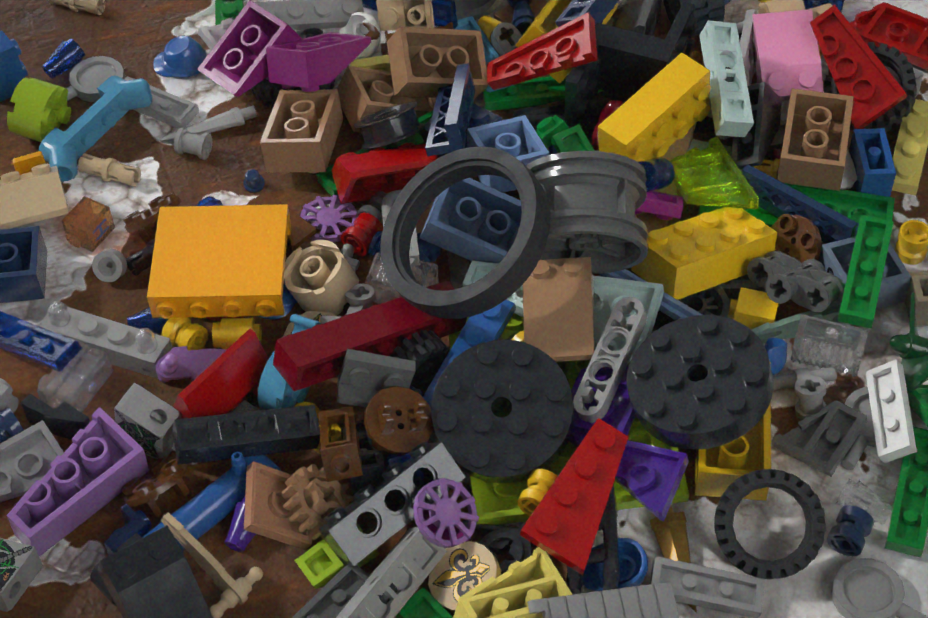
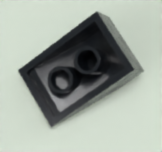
[97,525,213,618]

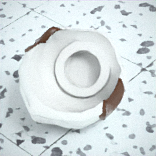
[338,12,381,60]

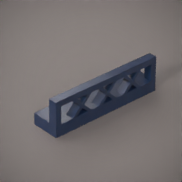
[425,63,476,156]
[739,164,859,244]

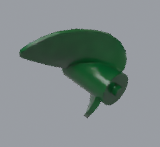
[889,292,928,394]

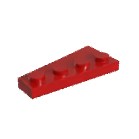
[810,4,907,129]
[487,12,597,90]
[520,418,629,575]

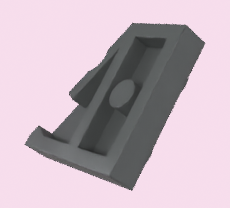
[771,400,867,477]

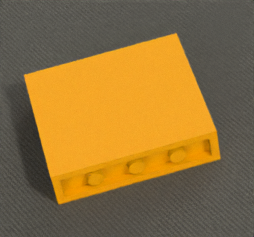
[147,204,291,319]

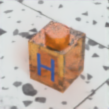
[62,196,115,252]

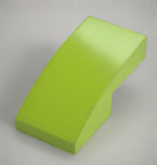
[294,523,380,589]

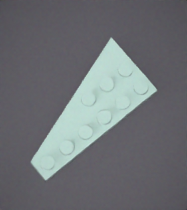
[463,260,664,362]

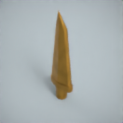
[650,505,697,613]

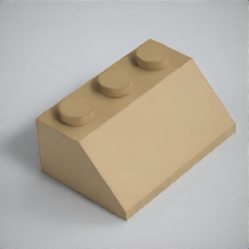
[0,164,69,230]

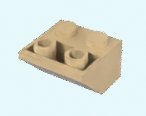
[376,0,435,31]

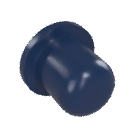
[243,169,265,193]

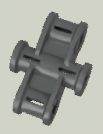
[747,250,845,313]

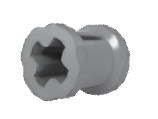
[174,128,213,160]

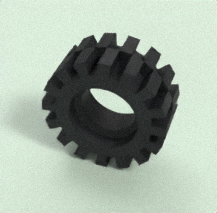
[390,330,450,393]

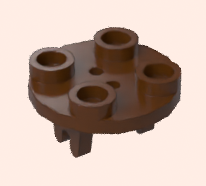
[123,192,182,243]
[771,214,822,263]
[364,386,433,455]
[121,456,190,519]

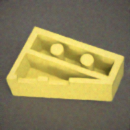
[453,547,573,618]

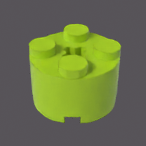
[7,77,71,142]

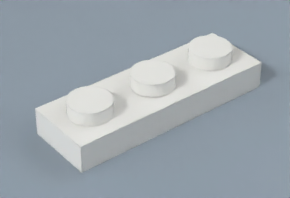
[866,359,917,463]

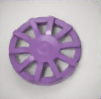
[300,195,357,243]
[414,478,479,548]

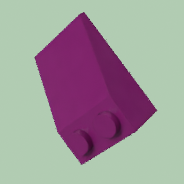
[197,0,302,98]
[266,32,372,92]

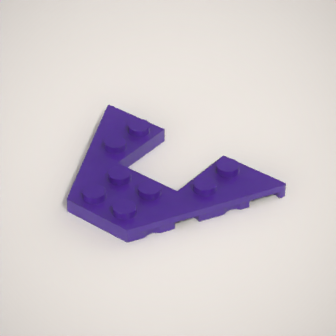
[569,365,689,521]

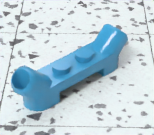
[39,75,152,182]

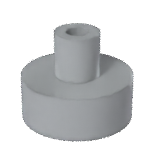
[92,249,127,282]

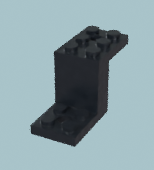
[565,2,698,127]

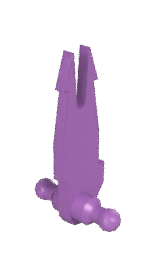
[156,346,227,383]

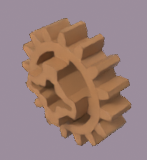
[282,464,354,541]

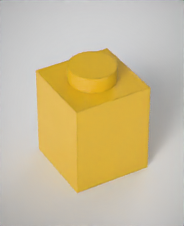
[728,287,779,330]

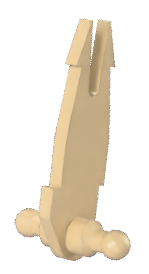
[160,513,263,618]

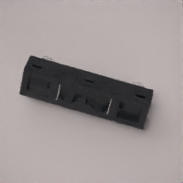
[172,405,320,465]

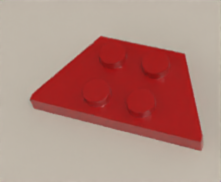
[850,2,928,70]

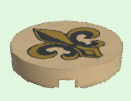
[428,541,501,613]

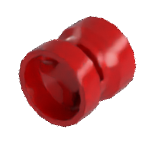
[341,212,383,256]

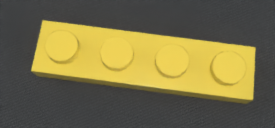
[892,99,928,196]

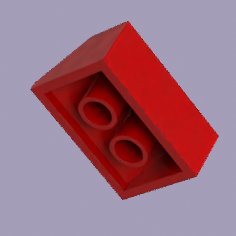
[332,143,439,204]
[173,328,269,419]

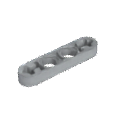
[573,297,647,423]

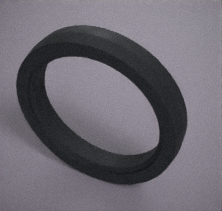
[381,147,551,319]

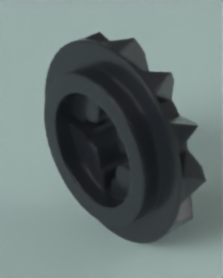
[479,528,533,575]

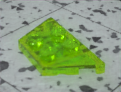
[667,137,759,209]

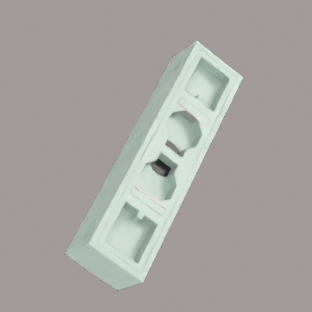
[699,20,754,140]

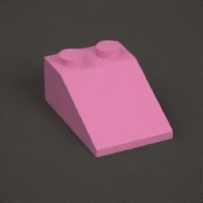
[752,9,824,101]

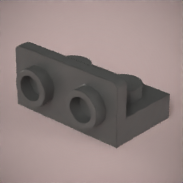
[337,349,415,414]

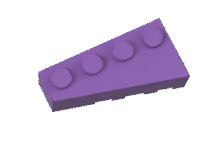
[7,407,149,557]

